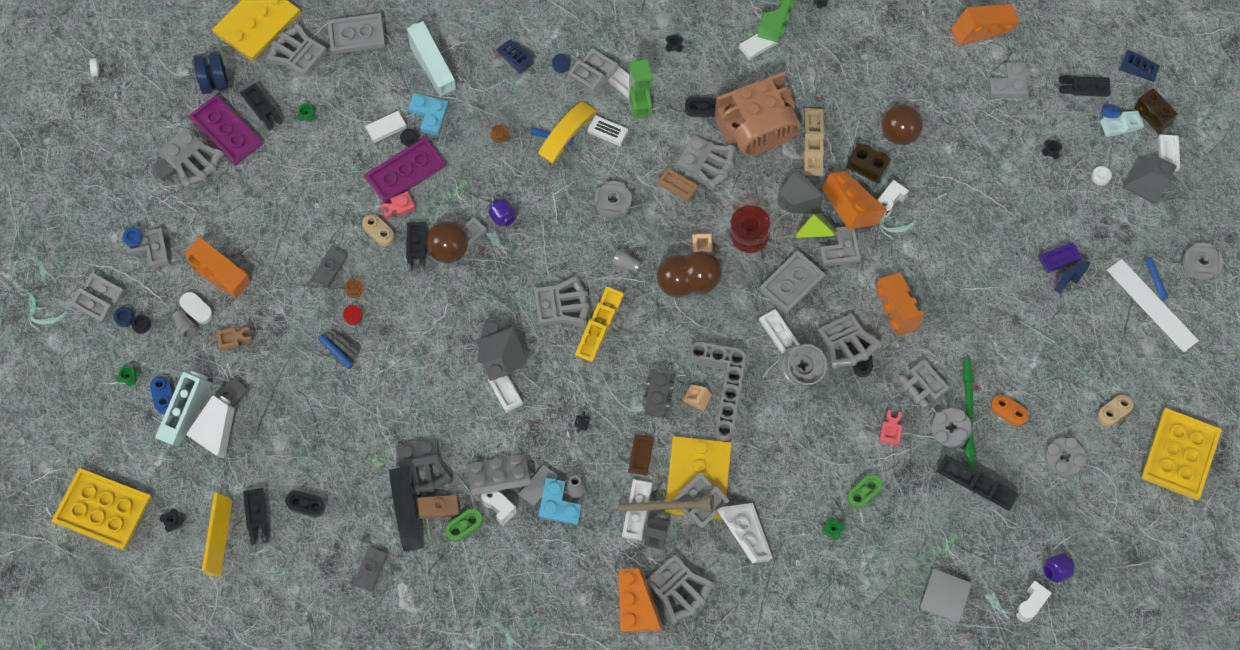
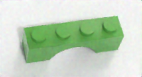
[757,0,796,43]
[629,59,653,119]

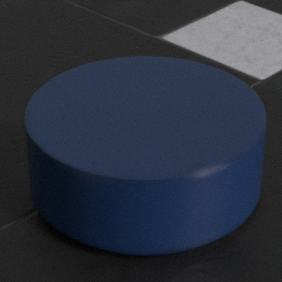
[552,54,570,73]
[114,307,134,327]

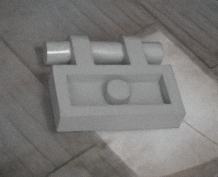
[899,359,950,409]

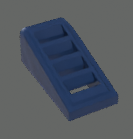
[496,39,534,74]
[1119,50,1160,82]

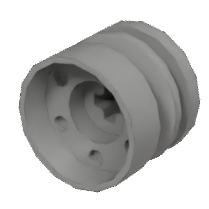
[779,344,827,386]

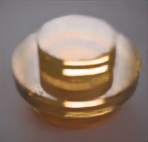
[490,125,508,143]
[344,279,363,298]

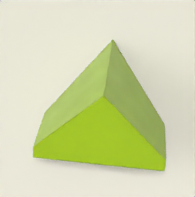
[796,214,837,238]

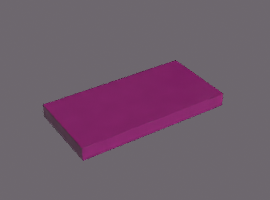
[188,94,263,166]
[364,137,446,204]

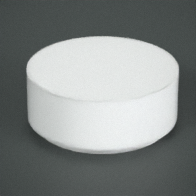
[90,58,100,77]
[1092,166,1112,186]

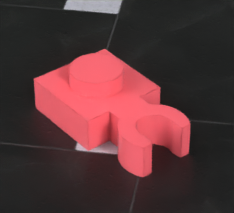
[380,192,415,219]
[879,410,903,446]

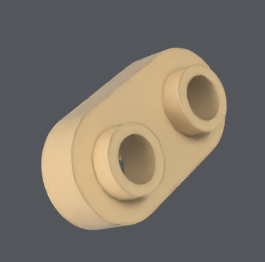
[362,215,394,247]
[1097,395,1133,426]

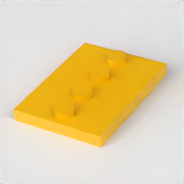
[212,0,301,61]
[1141,408,1222,501]
[665,436,732,520]
[51,468,152,551]

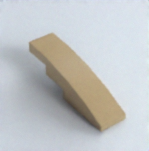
[804,108,824,176]

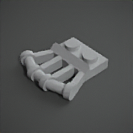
[265,23,327,77]
[159,127,225,189]
[676,135,737,191]
[534,276,591,328]
[818,314,882,369]
[647,555,715,624]

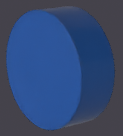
[1101,104,1121,118]
[123,227,143,247]

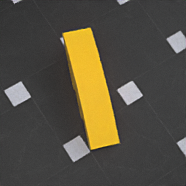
[575,286,625,362]

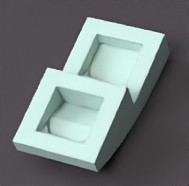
[1100,111,1144,137]

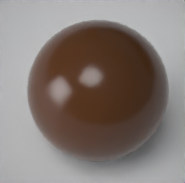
[881,104,923,145]
[426,221,468,263]
[685,251,722,294]
[657,255,692,298]

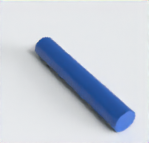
[530,127,573,146]
[1145,257,1168,300]
[318,334,354,369]

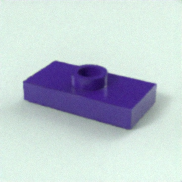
[1039,242,1082,273]

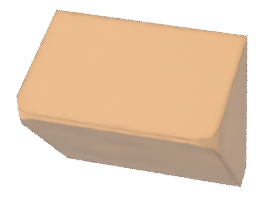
[692,232,712,252]
[683,384,712,410]

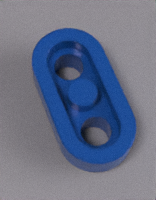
[150,376,173,415]

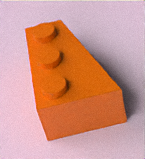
[951,4,1020,46]
[822,171,887,230]
[184,237,250,299]
[875,272,924,336]
[619,568,665,633]

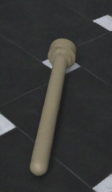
[617,496,713,512]

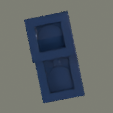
[1054,261,1091,294]

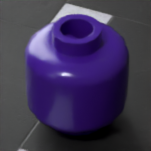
[488,199,516,227]
[1043,553,1075,583]

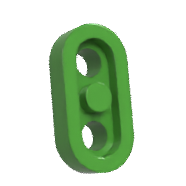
[847,475,882,509]
[446,509,483,542]

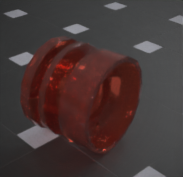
[730,205,770,253]

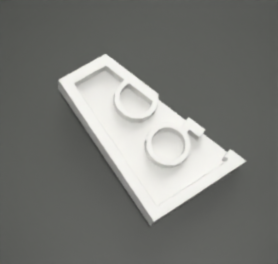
[717,503,773,564]

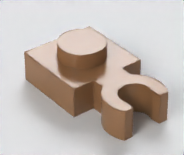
[216,327,252,351]

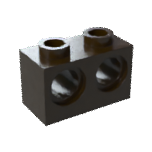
[1134,88,1178,134]
[846,142,891,184]

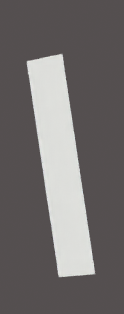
[1107,259,1199,352]

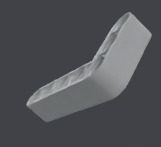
[690,342,746,442]

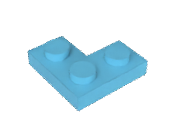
[408,93,449,136]
[538,478,581,525]

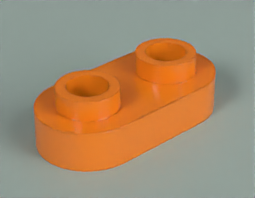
[991,395,1028,426]

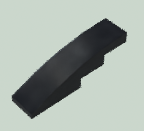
[936,454,1019,511]
[389,466,424,552]

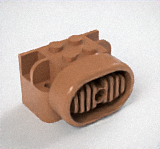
[714,72,801,156]

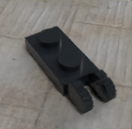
[1059,75,1111,97]
[240,83,283,131]
[406,222,427,273]
[243,488,269,545]

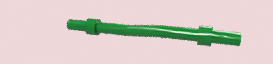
[962,359,976,470]

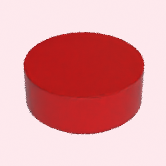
[343,305,363,325]

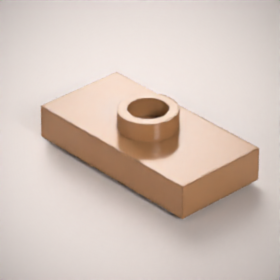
[657,168,699,202]
[416,495,459,519]

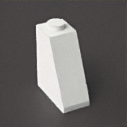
[186,395,235,458]

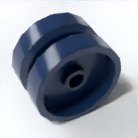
[193,50,229,95]

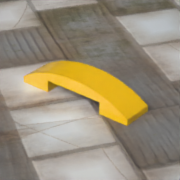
[538,101,597,164]

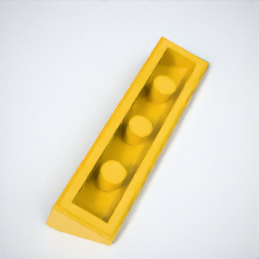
[202,493,233,577]

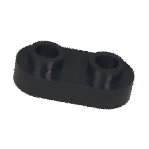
[685,97,716,117]
[851,339,873,377]
[285,491,325,517]

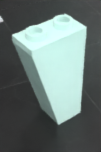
[407,21,456,96]
[155,371,213,446]

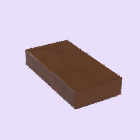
[628,434,654,476]

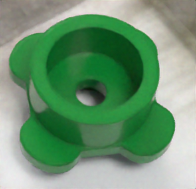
[297,103,316,122]
[116,365,140,386]
[822,517,845,540]

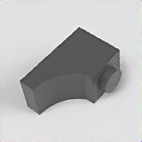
[644,517,669,550]

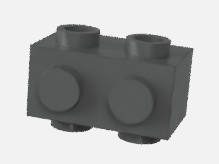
[642,371,674,418]

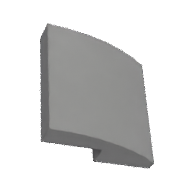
[568,48,620,91]
[70,272,126,322]
[671,472,730,529]
[920,568,972,622]

